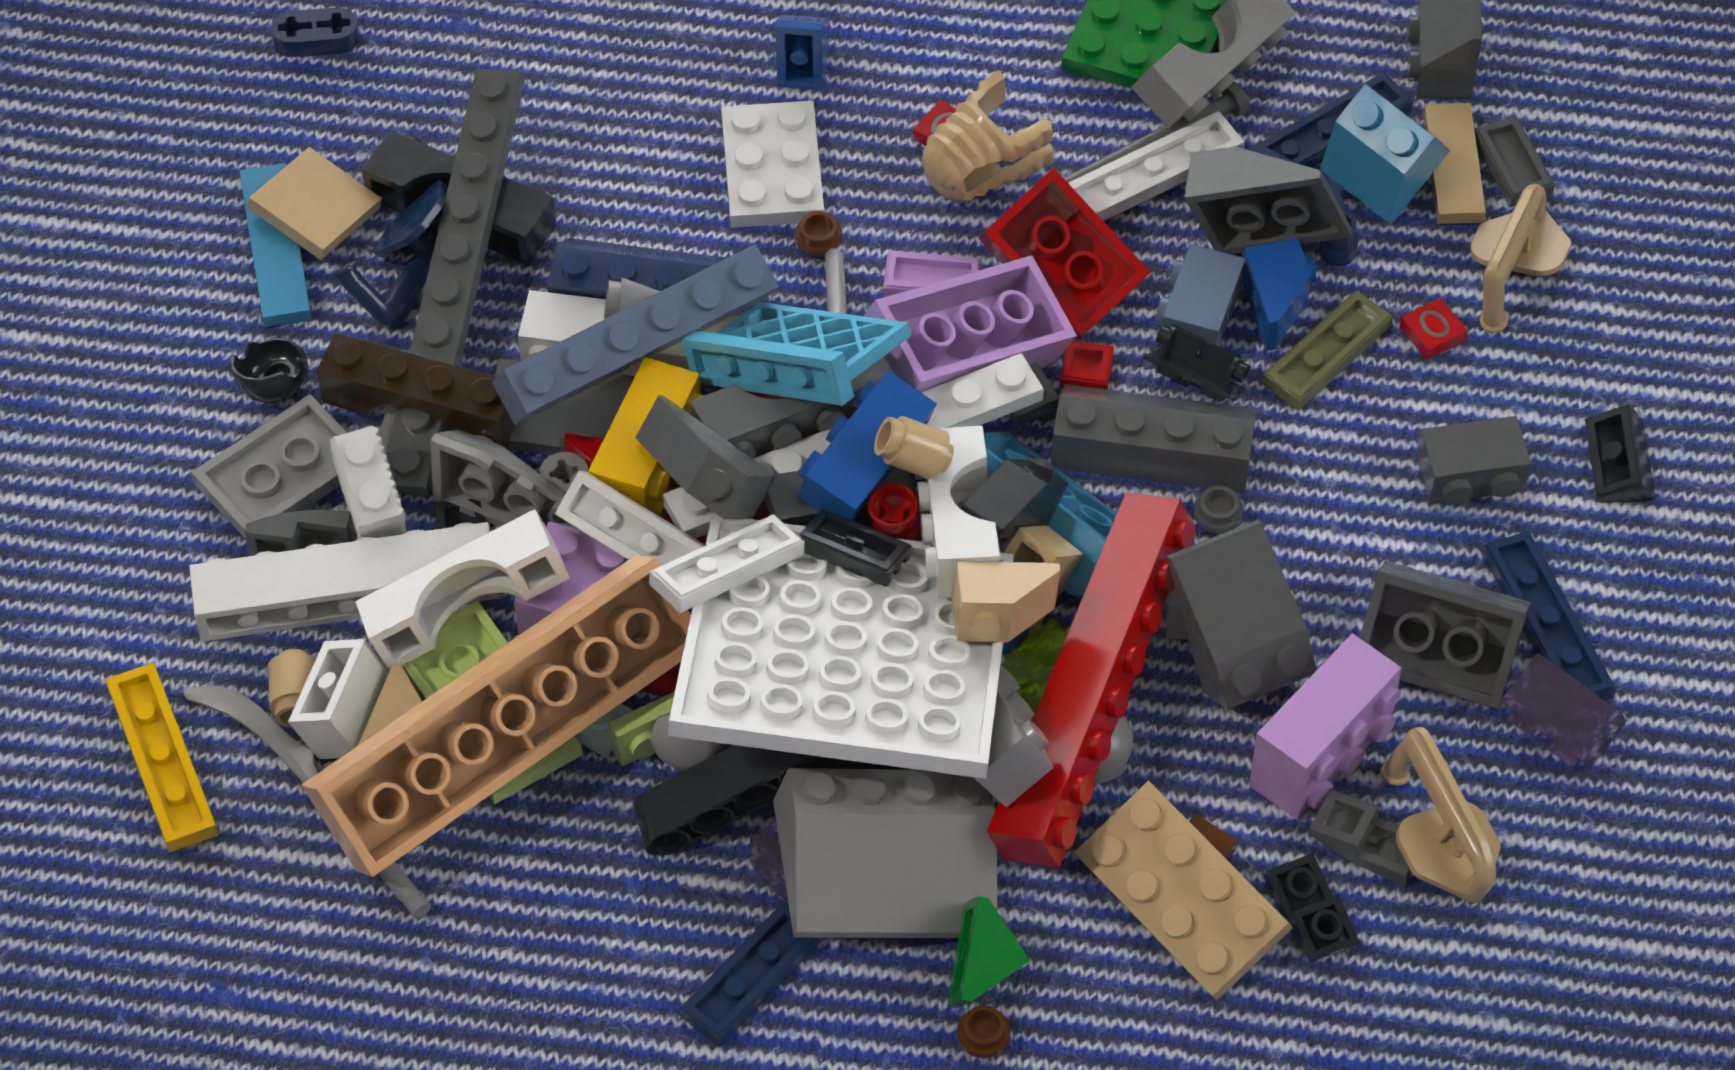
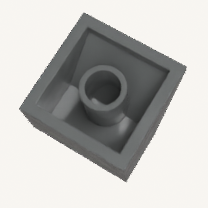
[1407,0,1482,99]

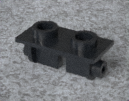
[1144,325,1250,401]

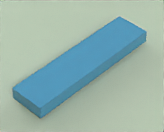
[240,163,312,328]

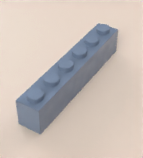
[492,244,779,425]

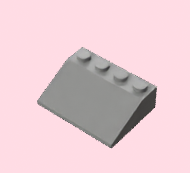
[773,768,997,938]

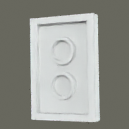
[721,101,824,228]

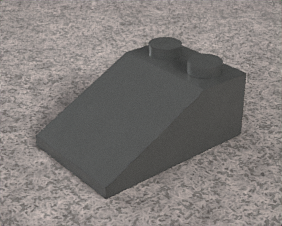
[1184,147,1353,254]
[1167,520,1317,710]

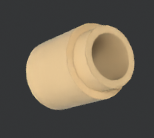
[874,416,954,480]
[268,649,316,728]

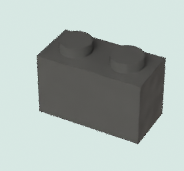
[1416,416,1531,505]

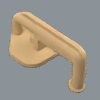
[1471,184,1571,333]
[1380,727,1501,903]

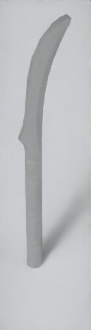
[183,686,431,919]

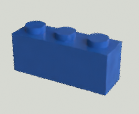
[796,370,937,521]

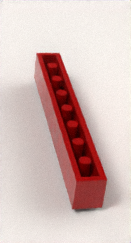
[987,493,1195,868]

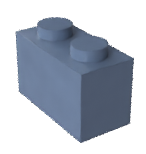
[1155,244,1245,357]

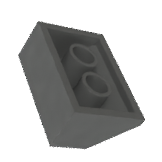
[1360,560,1531,709]

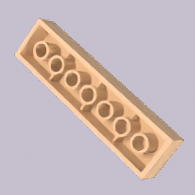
[301,556,691,877]

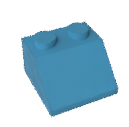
[1320,84,1450,225]

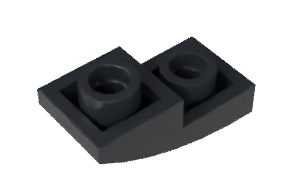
[1263,853,1360,963]

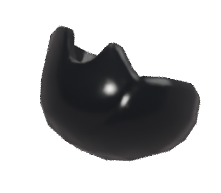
[230,337,309,404]

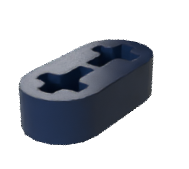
[271,7,360,57]

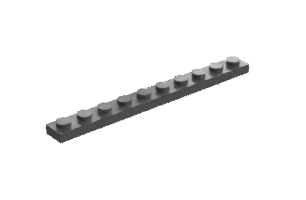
[386,69,525,496]

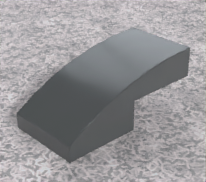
[244,510,356,556]
[1309,789,1412,886]

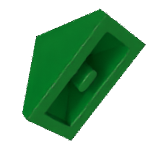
[947,896,1030,1009]

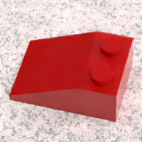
[978,167,1151,338]

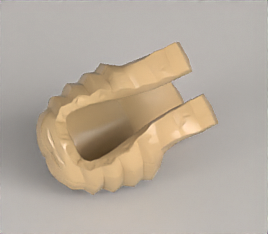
[922,70,1054,201]

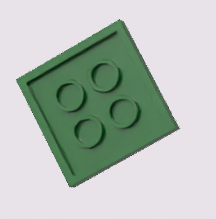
[1061,0,1227,89]

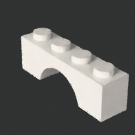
[915,426,1000,599]
[355,509,570,671]

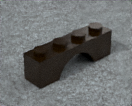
[316,332,516,448]

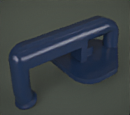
[332,180,448,327]

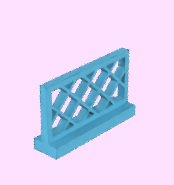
[682,302,911,406]

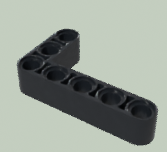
[632,745,909,856]

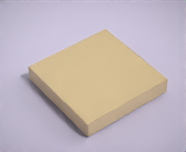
[248,147,382,260]

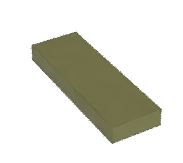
[1262,290,1393,411]

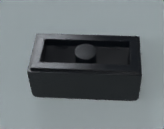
[1585,404,1656,503]

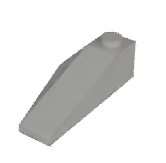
[430,429,578,529]

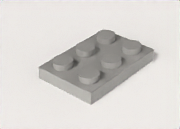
[191,394,347,539]

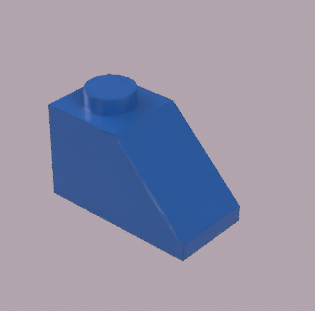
[775,15,829,90]
[1242,238,1316,351]

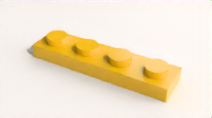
[105,662,218,853]

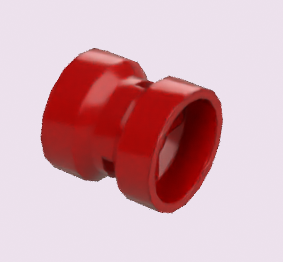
[868,484,921,541]

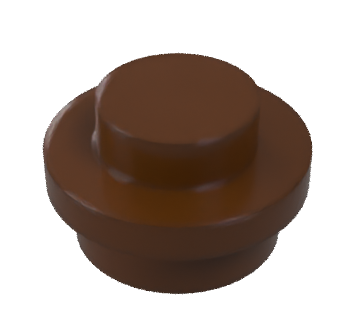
[795,211,842,256]
[957,1005,1010,1058]

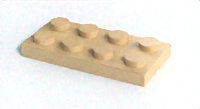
[1074,780,1293,1001]

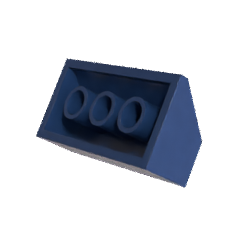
[547,238,745,316]

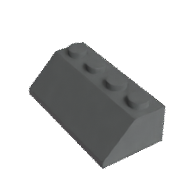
[1051,384,1256,493]

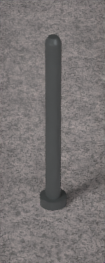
[1064,82,1249,183]

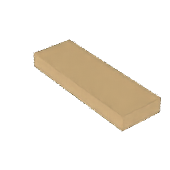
[1423,103,1486,224]

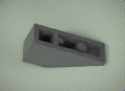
[635,395,776,520]

